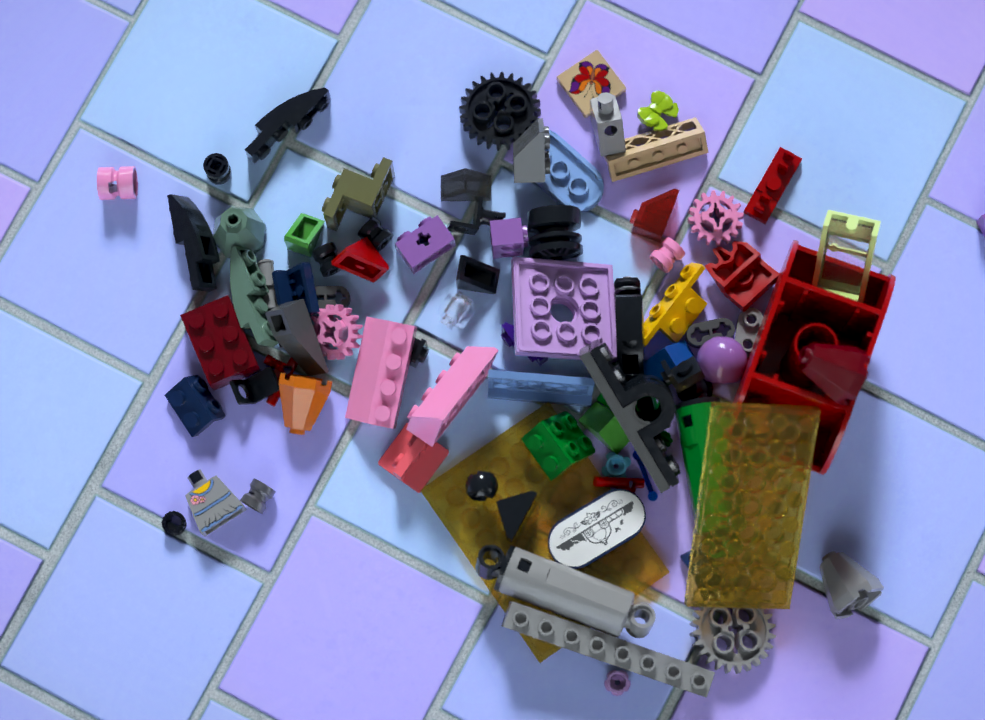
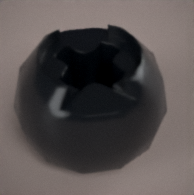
[465,471,498,501]

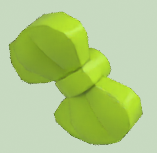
[637,91,679,131]

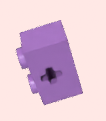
[395,215,456,274]

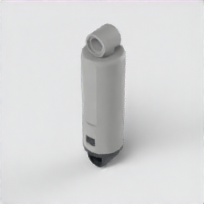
[475,545,656,638]

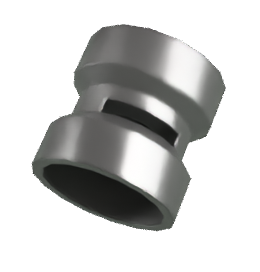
[240,478,276,514]

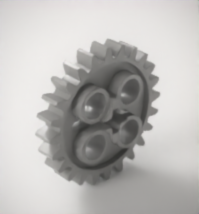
[689,587,776,674]

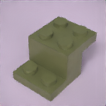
[322,157,395,232]

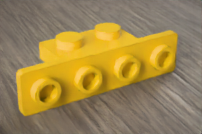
[644,262,707,347]

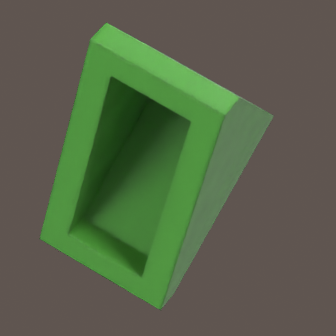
[284,213,325,258]
[578,402,630,455]

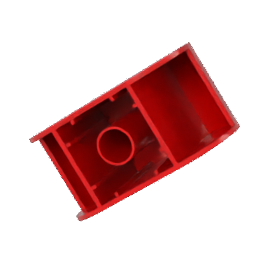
[722,240,896,475]

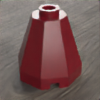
[798,343,871,406]

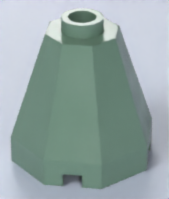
[213,206,266,258]

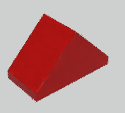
[331,237,389,283]

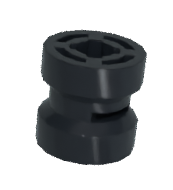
[203,153,232,185]
[358,217,394,252]
[311,242,342,277]

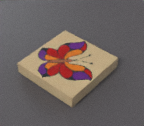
[556,49,627,119]

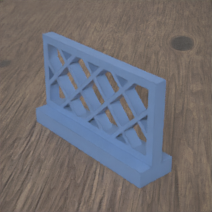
[488,370,594,407]

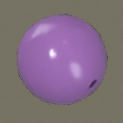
[696,336,748,383]

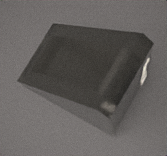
[441,168,491,201]

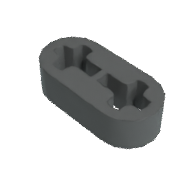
[315,286,351,309]
[686,318,735,348]

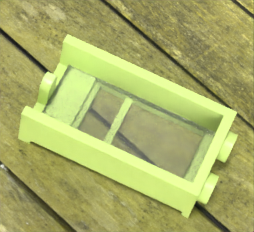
[812,210,881,303]

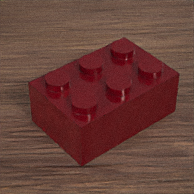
[180,295,261,391]

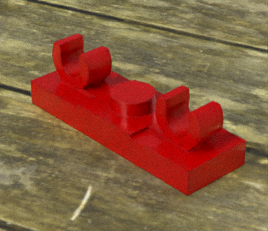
[743,147,802,225]

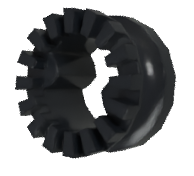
[161,511,187,536]

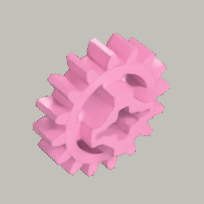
[687,190,744,247]
[311,304,363,360]

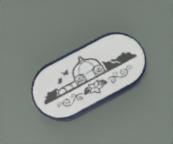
[548,489,646,569]

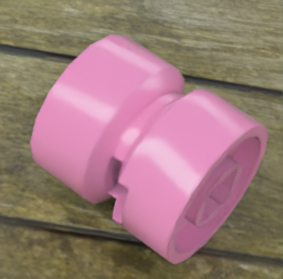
[97,166,138,200]

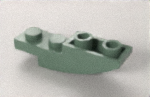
[230,246,279,347]

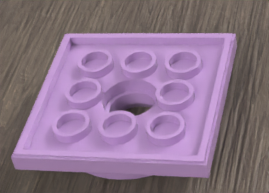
[511,257,617,362]

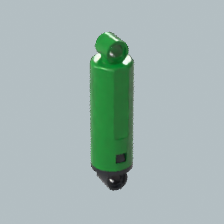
[675,379,743,557]

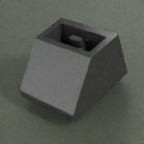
[513,118,550,183]

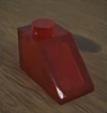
[629,189,679,243]

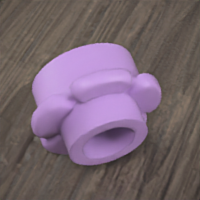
[604,670,631,696]

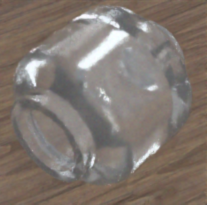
[438,290,476,330]

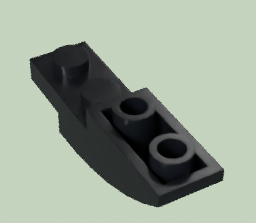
[245,87,331,164]
[167,194,220,292]
[616,295,646,382]

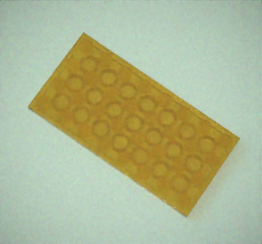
[684,402,821,609]

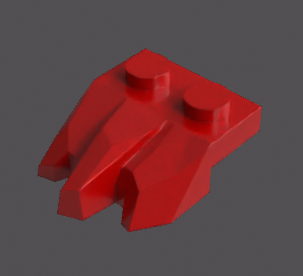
[704,241,779,312]

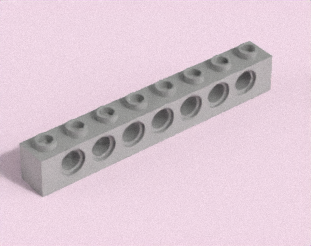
[501,601,715,698]

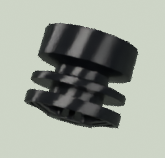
[527,205,583,260]

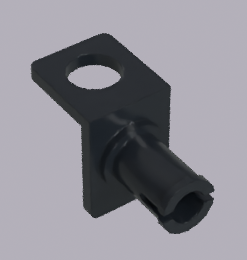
[447,196,506,235]

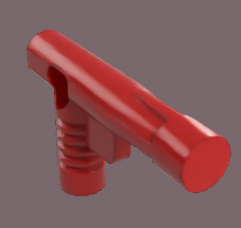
[264,354,298,407]
[593,476,645,494]

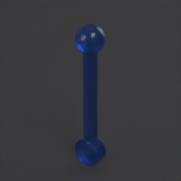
[632,451,658,501]

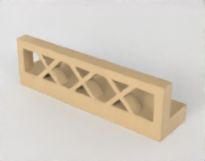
[603,117,709,182]

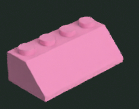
[345,316,417,429]
[406,346,498,447]

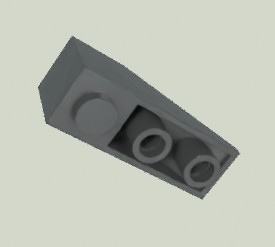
[265,299,329,376]

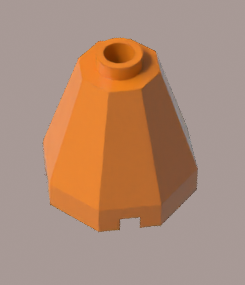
[279,372,332,435]

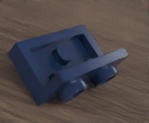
[272,262,320,316]
[164,375,226,437]

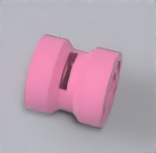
[649,237,685,273]

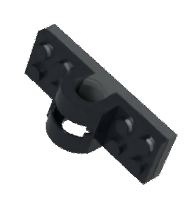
[580,339,681,493]

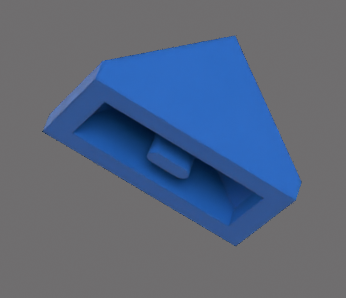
[645,340,695,381]

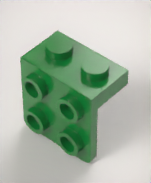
[521,411,595,481]

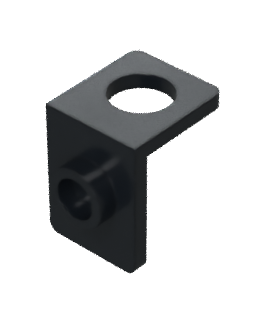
[229,367,280,405]

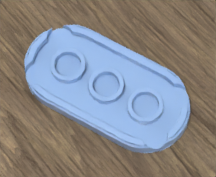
[536,130,604,213]

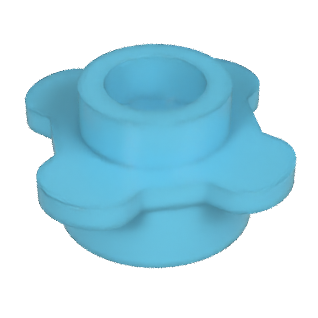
[601,452,631,477]

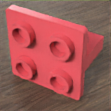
[378,422,449,493]

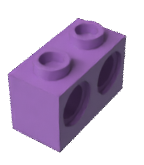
[490,218,528,259]

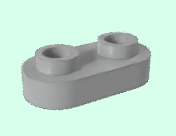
[735,308,763,360]

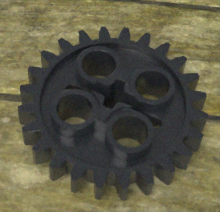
[459,72,541,151]

